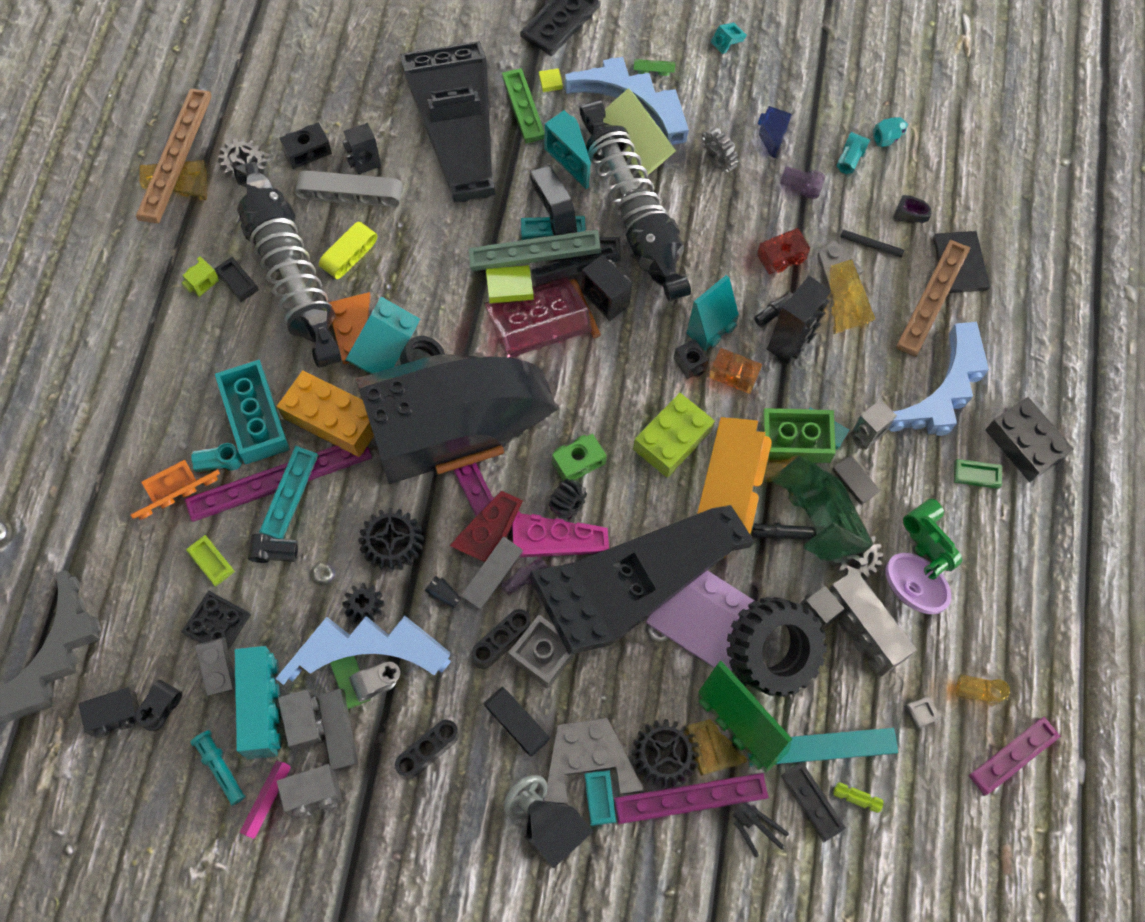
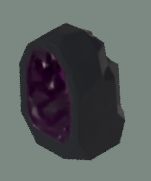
[893,195,932,224]

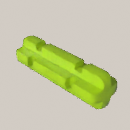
[833,782,884,813]

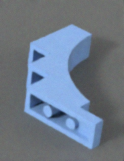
[276,616,451,685]

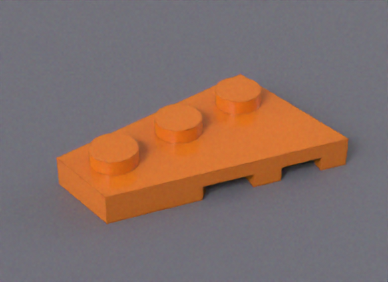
[328,292,371,364]

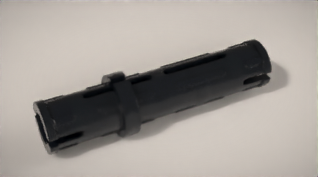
[752,522,826,542]

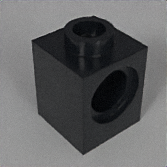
[673,339,709,379]

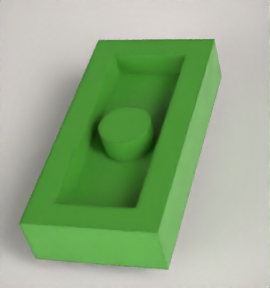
[633,59,675,76]

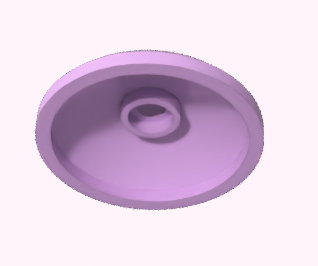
[886,553,951,614]

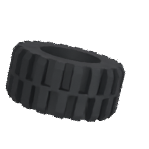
[726,597,827,697]

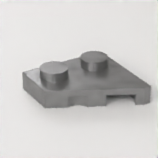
[817,240,864,297]

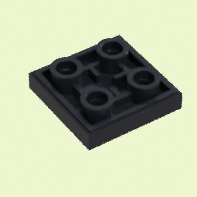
[181,590,251,650]

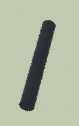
[840,229,904,258]

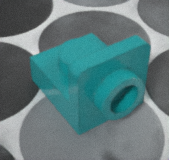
[711,22,747,54]

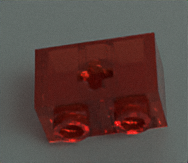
[757,228,810,275]

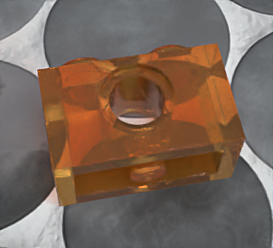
[709,347,763,394]

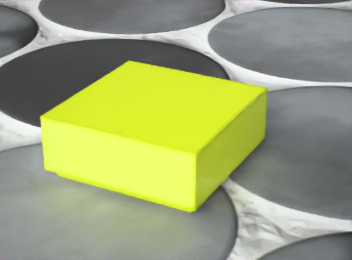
[539,68,563,92]

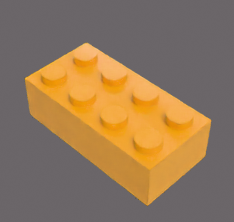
[276,370,374,457]

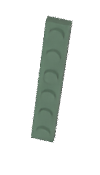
[469,230,601,271]

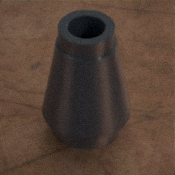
[424,576,462,609]

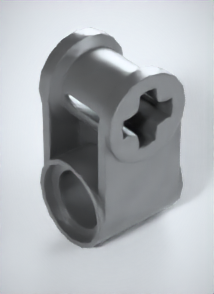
[349,662,400,702]

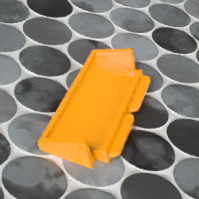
[697,417,772,558]

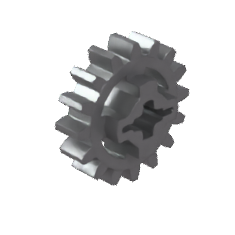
[702,127,739,173]
[218,138,266,182]
[830,529,883,580]

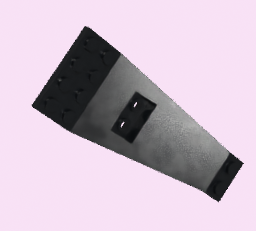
[400,41,496,202]
[529,505,755,655]

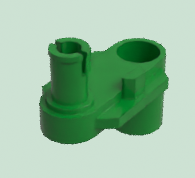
[903,499,962,580]

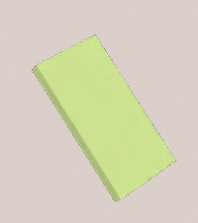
[603,88,676,178]

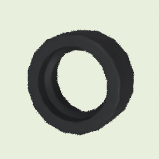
[400,336,445,365]

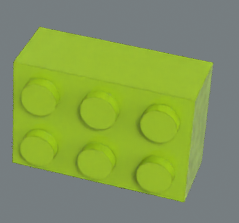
[633,393,715,478]

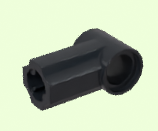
[247,534,298,563]

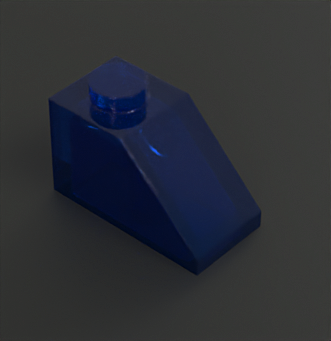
[757,106,792,158]

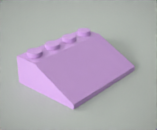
[646,571,754,671]

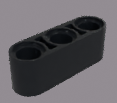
[472,609,530,669]
[483,686,550,757]
[395,719,459,780]

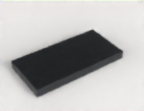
[520,0,601,57]

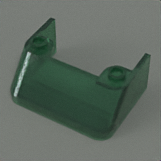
[771,455,873,561]

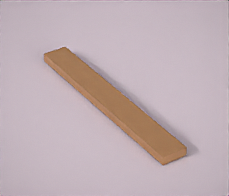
[136,89,212,224]

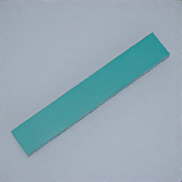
[747,728,898,767]

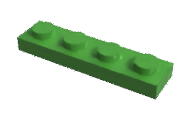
[502,68,545,144]

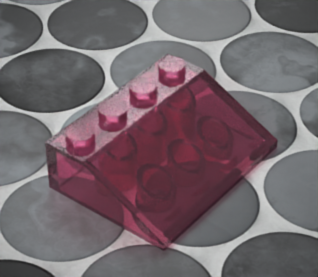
[484,277,592,358]

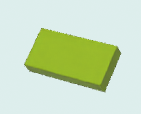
[186,535,235,587]

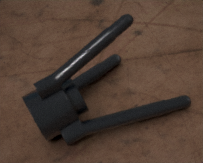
[732,801,789,857]

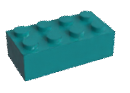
[215,360,290,465]
[235,646,282,760]

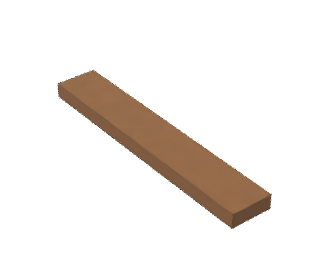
[896,240,970,357]

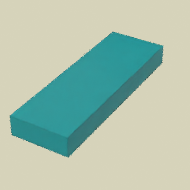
[521,216,586,240]

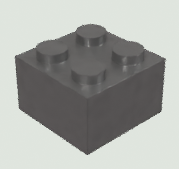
[508,615,575,689]
[277,765,343,820]

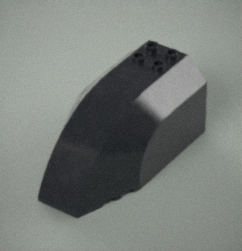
[355,354,557,484]

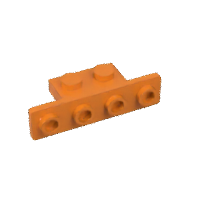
[130,459,220,520]

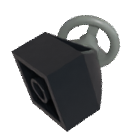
[504,775,593,868]

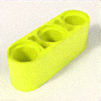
[319,222,378,279]

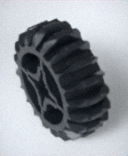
[358,508,424,572]
[631,719,700,789]

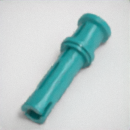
[190,730,246,806]

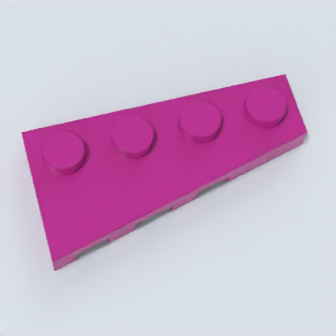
[512,511,609,558]

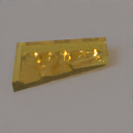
[139,160,207,200]
[830,259,876,335]

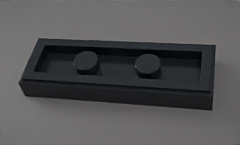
[781,762,846,843]

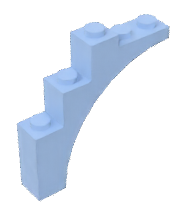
[565,57,689,145]
[888,322,989,436]

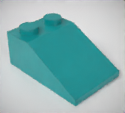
[544,110,591,189]
[686,275,739,351]
[345,297,420,374]

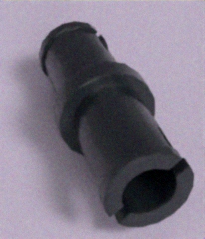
[754,291,793,328]

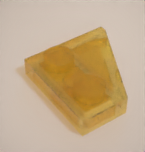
[686,719,747,776]

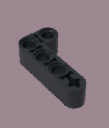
[529,165,577,236]

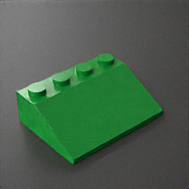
[698,661,793,773]

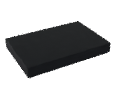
[933,231,990,293]

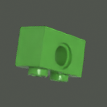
[552,433,607,481]

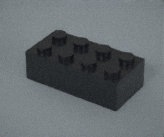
[767,276,832,364]

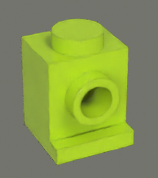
[181,256,219,297]

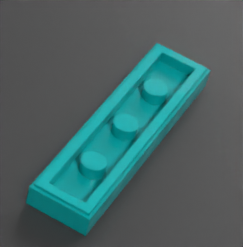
[259,446,318,539]

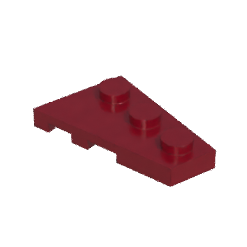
[449,490,523,562]

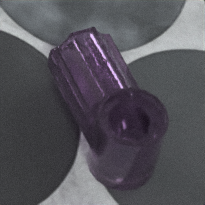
[780,166,825,199]

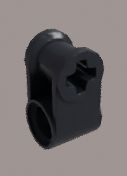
[135,680,183,731]

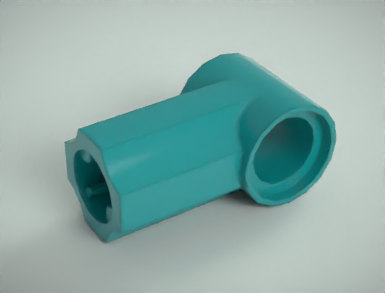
[836,132,870,175]
[191,443,243,472]

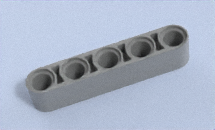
[295,171,403,207]

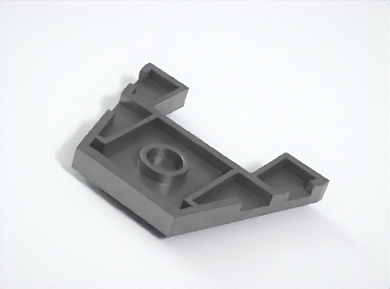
[544,718,643,803]

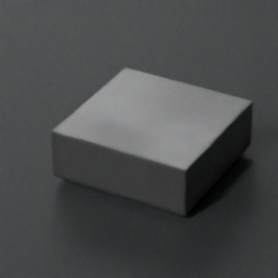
[905,696,941,729]

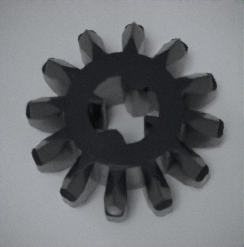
[549,479,587,520]
[342,583,385,623]

